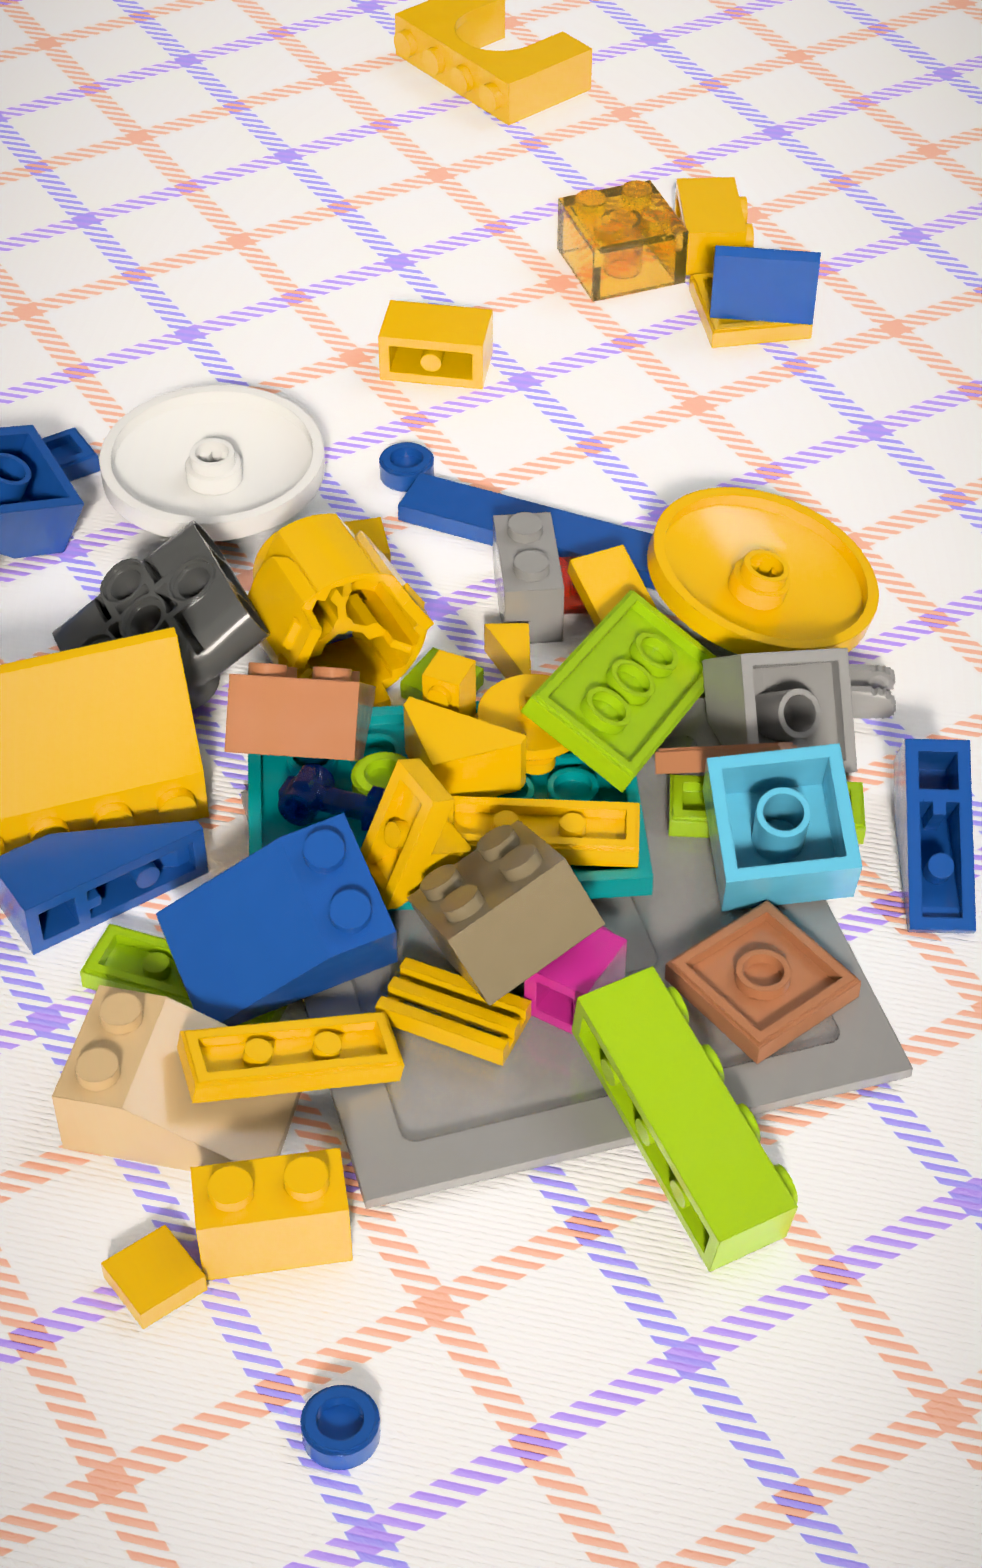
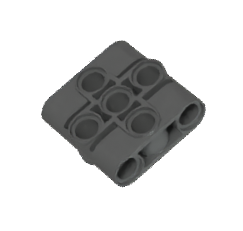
[52,521,270,709]

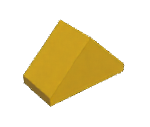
[403,696,527,797]

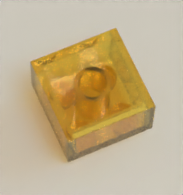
[557,180,689,302]

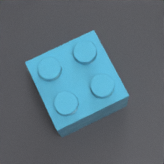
[702,743,862,912]

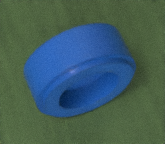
[379,442,434,492]
[300,1385,381,1470]

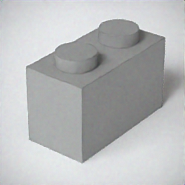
[493,512,564,644]

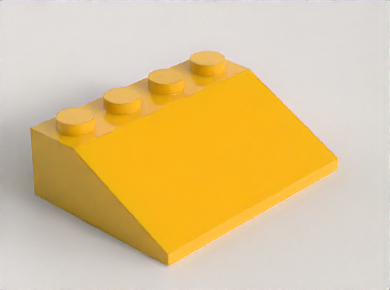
[0,627,209,856]

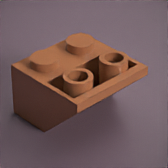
[224,662,376,761]

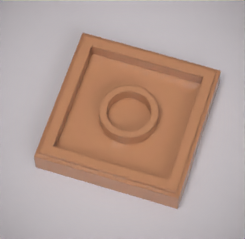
[664,900,862,1064]

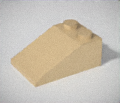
[52,985,302,1171]

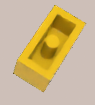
[422,649,476,717]

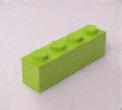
[571,966,798,1272]

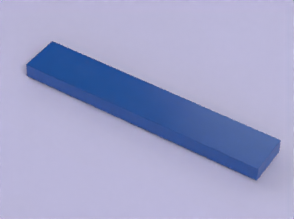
[398,473,656,590]

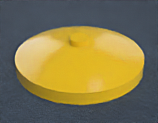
[647,487,879,654]

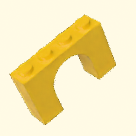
[394,0,592,126]

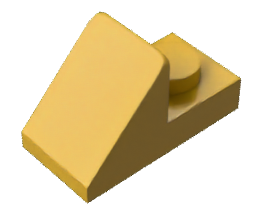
[360,758,472,910]

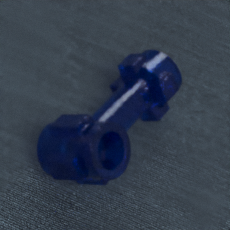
[278,763,386,832]

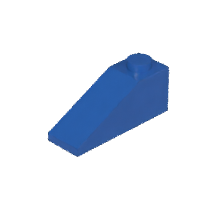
[893,739,976,934]
[0,820,209,955]

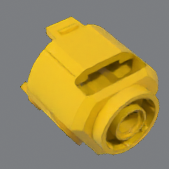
[248,513,434,707]

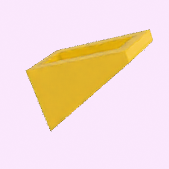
[484,623,531,679]

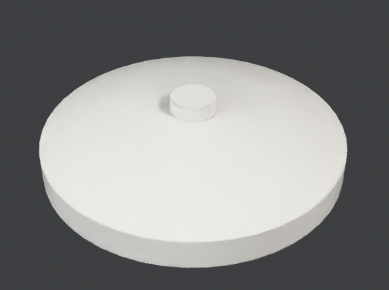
[99,385,325,541]

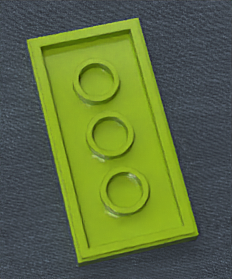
[521,590,717,792]

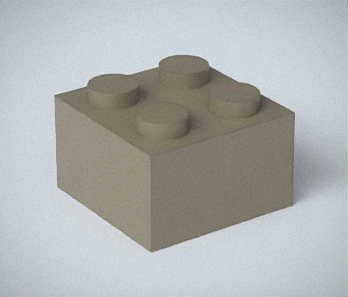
[407,820,605,1006]

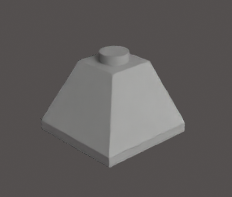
[702,648,858,773]

